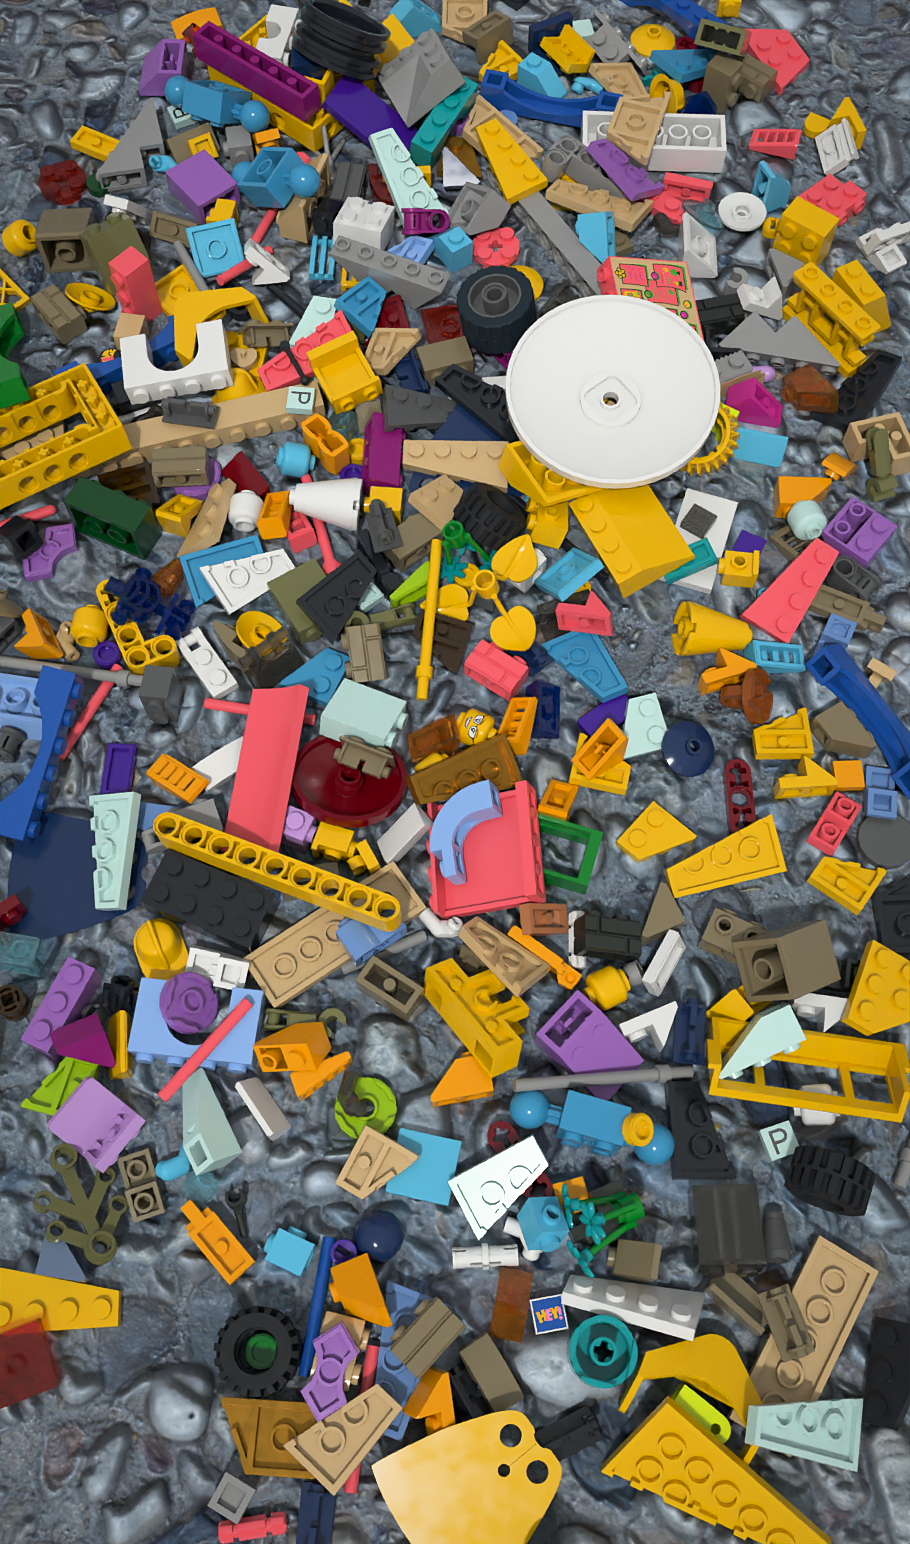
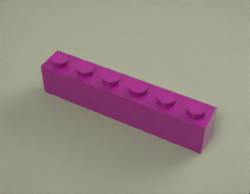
[193,21,321,122]

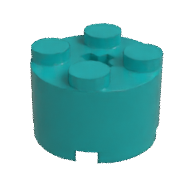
[566,1315,638,1389]

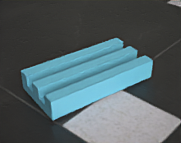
[309,235,336,280]

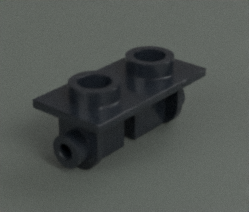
[447,1363,491,1424]
[534,1405,603,1471]

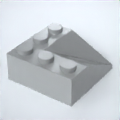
[377,28,466,128]

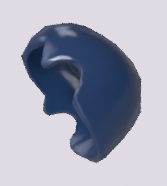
[352,1210,405,1264]

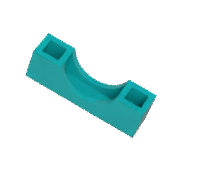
[410,75,478,168]

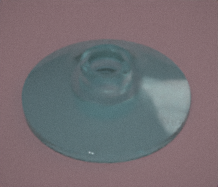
[682,199,725,230]

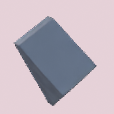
[35,1225,94,1284]

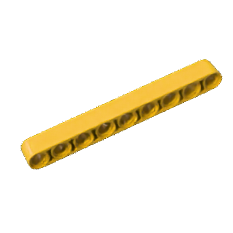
[153,812,403,932]

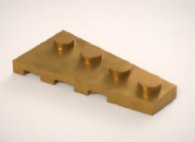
[405,733,523,805]

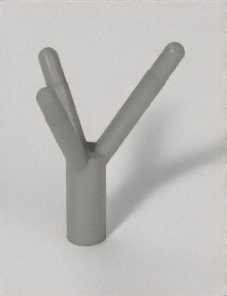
[311,125,346,175]

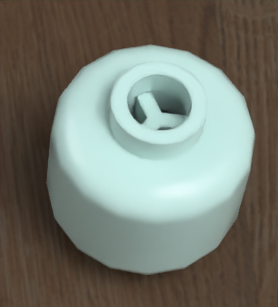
[787,500,827,541]

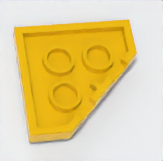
[841,940,910,1036]

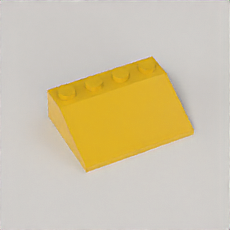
[498,441,608,507]
[568,484,695,599]

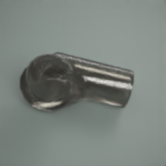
[652,212,681,237]

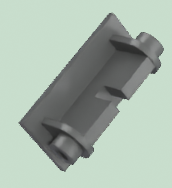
[161,396,219,429]
[365,499,401,553]

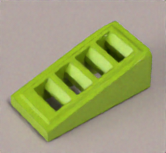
[389,561,439,609]

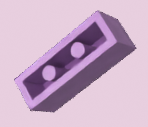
[21,956,103,1060]

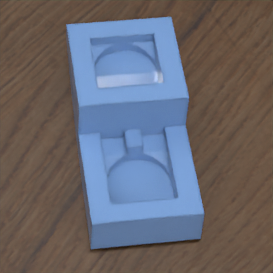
[812,613,857,657]
[863,766,898,820]

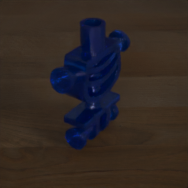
[104,567,195,641]

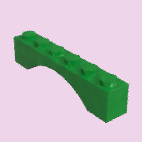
[0,302,30,409]

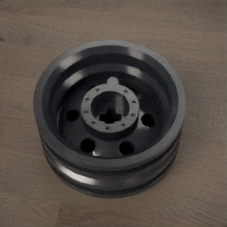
[291,0,391,80]

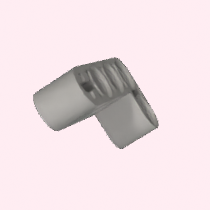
[540,135,623,198]

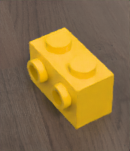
[525,497,568,549]

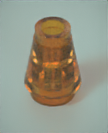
[149,558,184,598]

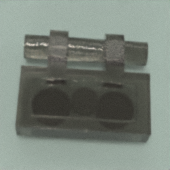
[238,627,305,689]

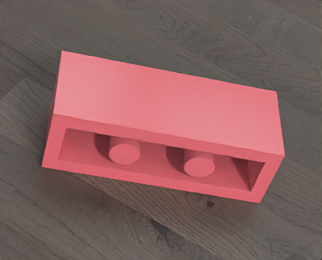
[108,246,163,324]

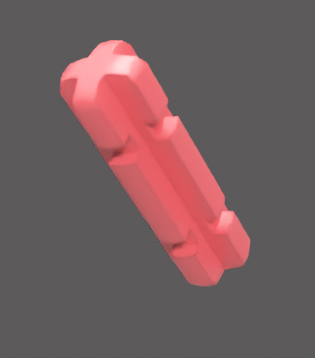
[218,1511,287,1544]

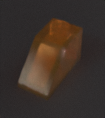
[781,363,838,413]

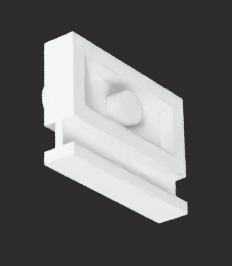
[815,117,859,176]

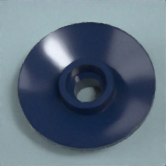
[661,721,714,777]

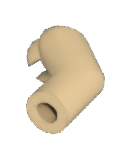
[56,621,80,662]

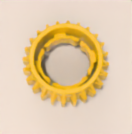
[679,401,740,477]

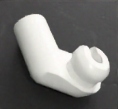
[419,908,463,938]
[503,1216,542,1261]

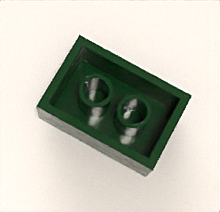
[63,477,161,560]

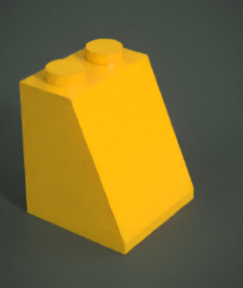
[824,260,891,334]

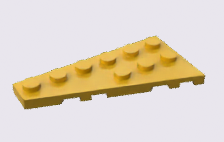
[601,1396,832,1544]

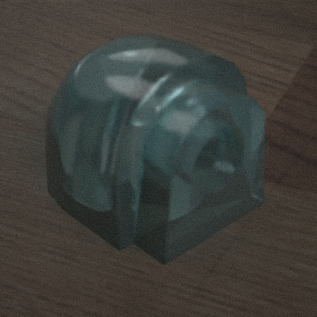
[329,411,358,441]

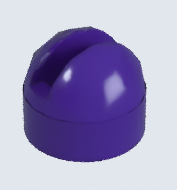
[331,1238,357,1265]

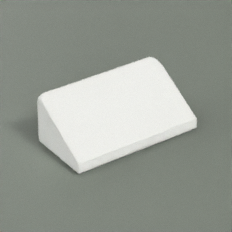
[377,802,434,864]
[235,1077,291,1141]

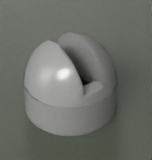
[622,959,645,986]

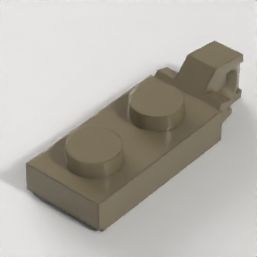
[807,584,887,633]

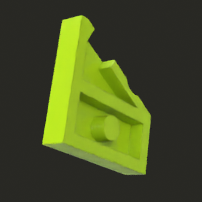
[21,1057,101,1116]

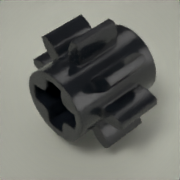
[102,975,140,1013]

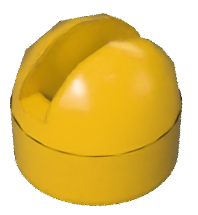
[761,216,780,239]

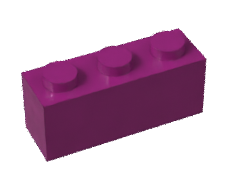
[361,411,406,494]

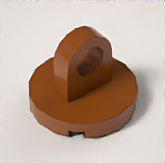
[719,668,773,725]

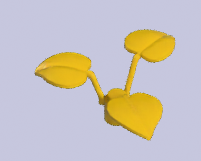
[420,534,538,651]

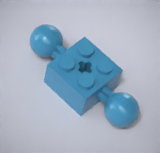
[164,75,270,133]
[231,147,320,208]
[510,1090,675,1165]

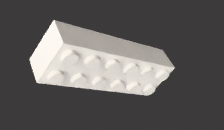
[580,111,727,173]

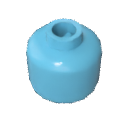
[276,441,315,478]

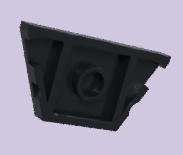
[872,877,910,961]

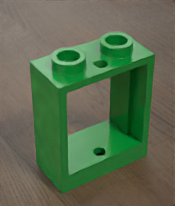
[538,813,603,895]

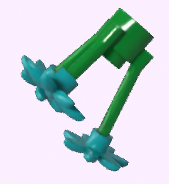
[439,520,497,584]
[562,1184,645,1278]

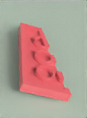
[257,310,362,391]
[739,538,839,643]

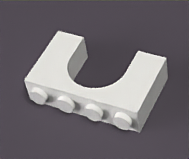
[119,319,234,405]

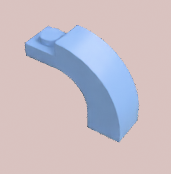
[430,779,503,885]

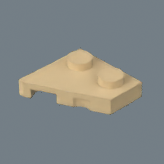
[364,328,422,375]
[408,474,464,531]
[335,1125,421,1199]

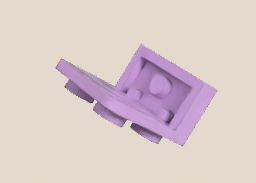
[47,1076,146,1173]

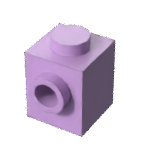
[281,805,318,853]

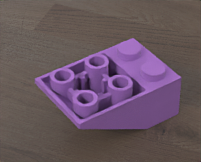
[534,990,644,1101]

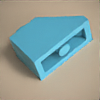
[389,0,442,38]
[517,52,567,98]
[751,160,792,213]
[575,211,616,263]
[428,226,473,274]

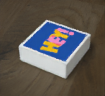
[529,1294,569,1335]

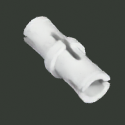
[452,1243,519,1270]

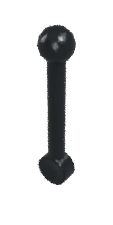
[280,340,310,386]

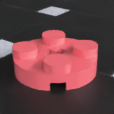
[472,227,520,269]

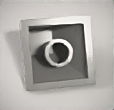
[448,181,511,236]

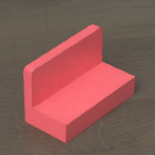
[663,172,713,207]

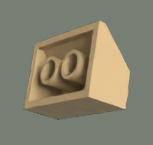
[276,153,332,243]

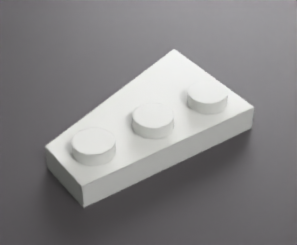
[199,549,295,615]

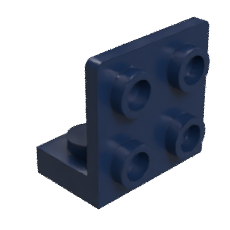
[528,11,573,75]

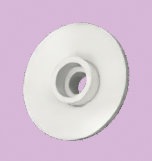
[718,192,767,231]

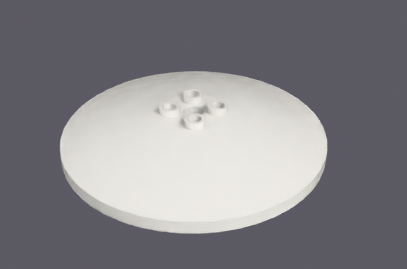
[505,295,720,489]

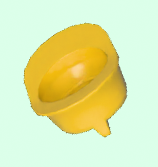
[649,74,685,113]
[212,368,267,404]
[133,918,189,980]

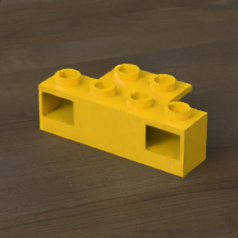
[423,958,530,1078]

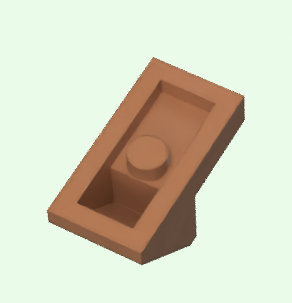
[519,903,569,937]

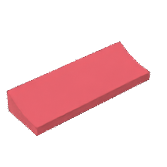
[221,684,309,859]

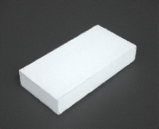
[642,929,686,997]

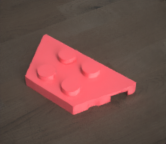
[742,28,810,95]

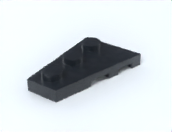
[296,550,377,645]
[664,1081,737,1180]
[862,1316,910,1432]

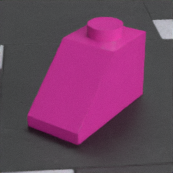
[725,377,783,428]

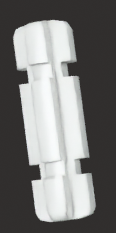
[568,911,586,970]

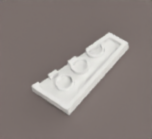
[561,1274,705,1341]

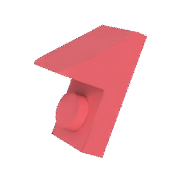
[555,591,613,636]

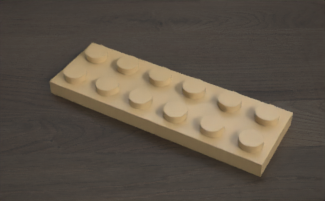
[242,861,427,1009]
[727,1235,879,1457]

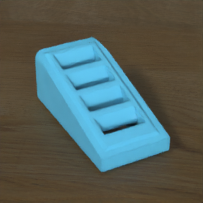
[744,640,806,673]

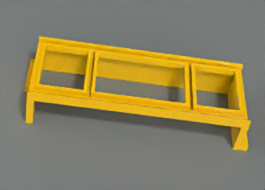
[706,1017,910,1123]

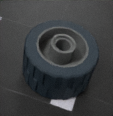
[456,265,537,354]

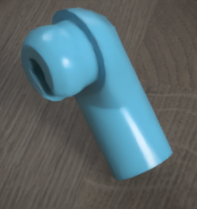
[571,76,606,95]

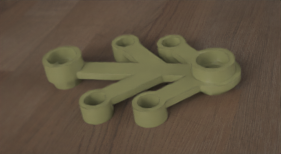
[33,1143,128,1265]

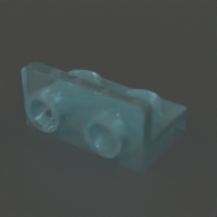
[0,931,45,977]

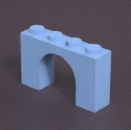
[127,977,267,1074]

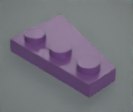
[586,138,665,201]

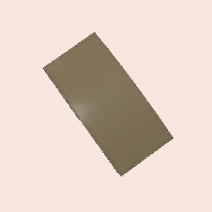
[213,620,258,676]
[117,1147,166,1223]
[457,1332,524,1413]

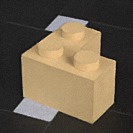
[842,412,910,476]

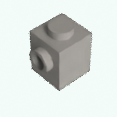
[223,125,254,167]

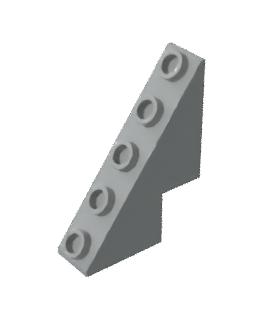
[96,98,165,192]
[329,235,450,310]
[718,311,841,375]

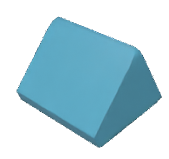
[730,427,789,468]

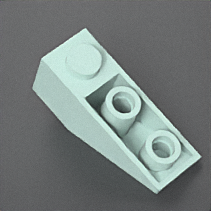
[719,1001,806,1080]
[182,1067,242,1176]

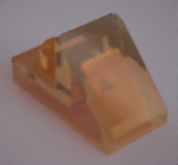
[407,714,460,763]
[489,1267,533,1343]

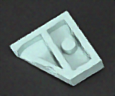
[622,693,667,760]

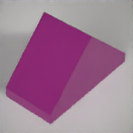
[50,1013,116,1068]

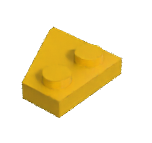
[569,733,631,796]

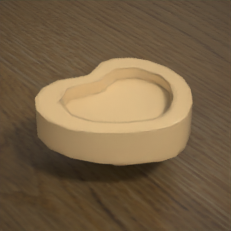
[230,348,258,371]

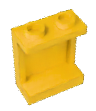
[306,331,383,415]

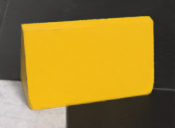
[108,1010,133,1080]

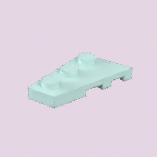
[448,1134,549,1240]

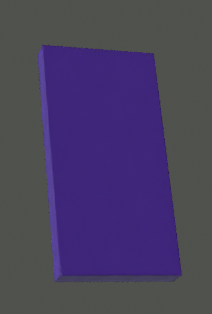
[321,75,418,153]

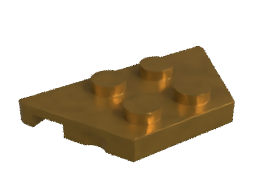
[221,1397,340,1479]

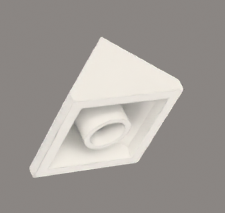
[678,212,718,278]

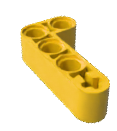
[96,579,181,675]

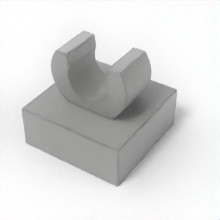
[207,1471,257,1524]

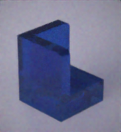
[683,91,717,115]

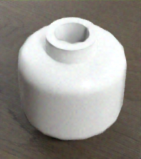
[228,490,264,532]
[794,1084,840,1126]

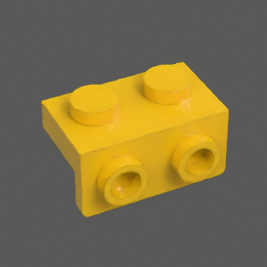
[540,24,595,74]

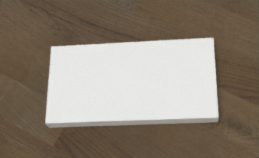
[658,488,738,594]

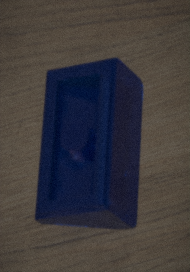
[525,680,560,739]

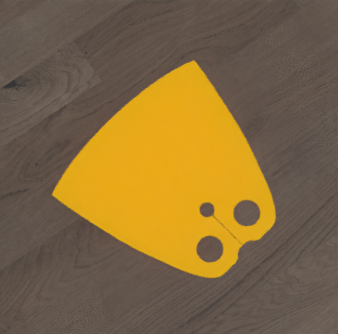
[371,1410,562,1544]

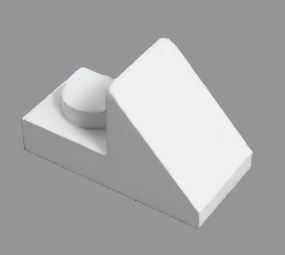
[244,238,290,285]
[736,277,783,320]
[788,993,848,1033]
[617,1001,678,1053]

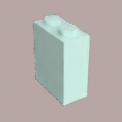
[319,678,409,749]

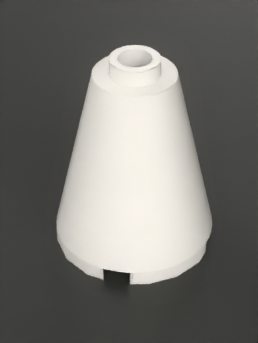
[289,478,363,531]

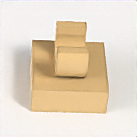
[865,657,897,689]

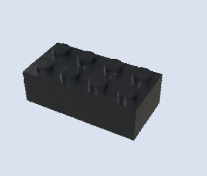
[140,849,280,954]

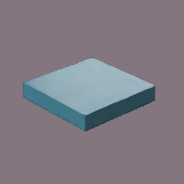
[186,218,244,279]
[534,547,604,602]
[385,1128,462,1207]

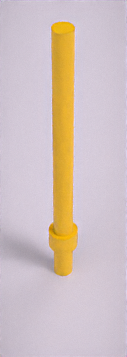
[415,539,443,701]

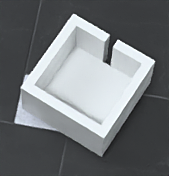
[333,197,395,251]

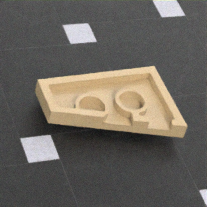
[458,916,550,998]
[283,1384,404,1496]

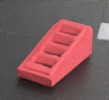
[748,129,802,160]
[280,503,317,553]

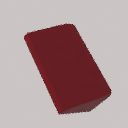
[221,451,271,501]

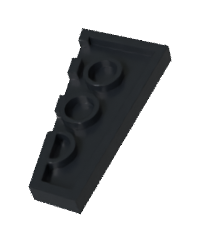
[435,364,519,444]

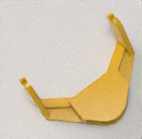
[174,287,269,392]
[618,1334,763,1465]

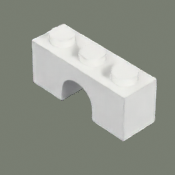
[256,4,303,68]

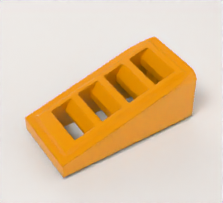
[256,490,292,540]
[497,697,538,755]
[146,754,209,804]
[290,1051,353,1101]

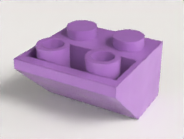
[139,39,190,96]
[821,497,897,569]

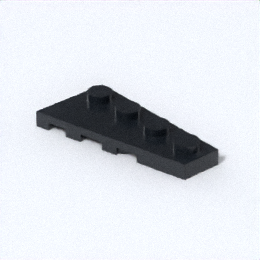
[810,349,902,431]

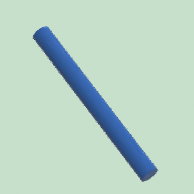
[298,1237,336,1377]

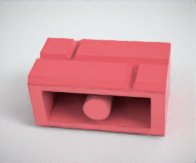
[464,639,529,702]

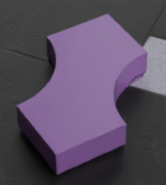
[23,523,78,582]
[301,1320,360,1422]

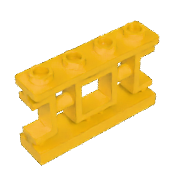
[782,262,881,379]

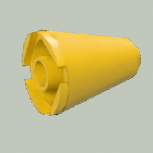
[672,601,752,656]

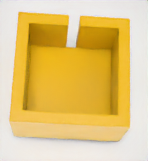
[772,196,840,267]

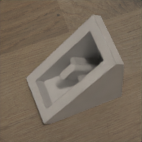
[764,248,804,303]

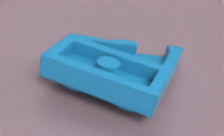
[334,275,387,338]
[280,648,350,707]

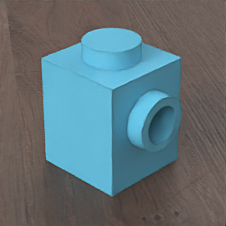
[517,1196,570,1252]
[263,1226,317,1278]

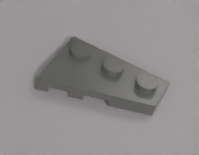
[382,384,457,432]

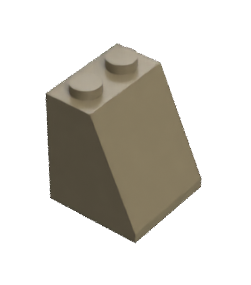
[34,208,97,273]
[732,919,841,1002]

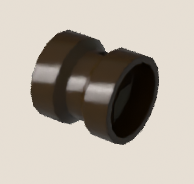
[0,984,32,1022]

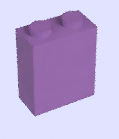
[165,149,241,223]

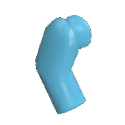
[149,155,178,172]
[155,1142,191,1181]

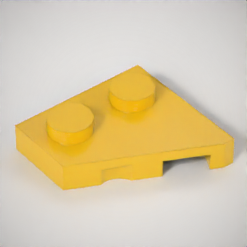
[479,40,523,82]
[752,708,814,760]
[615,801,697,863]
[806,856,887,915]

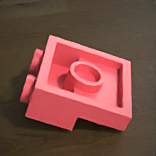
[799,174,867,227]

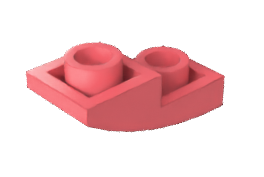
[806,791,862,857]

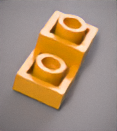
[171,7,224,43]
[822,452,859,481]

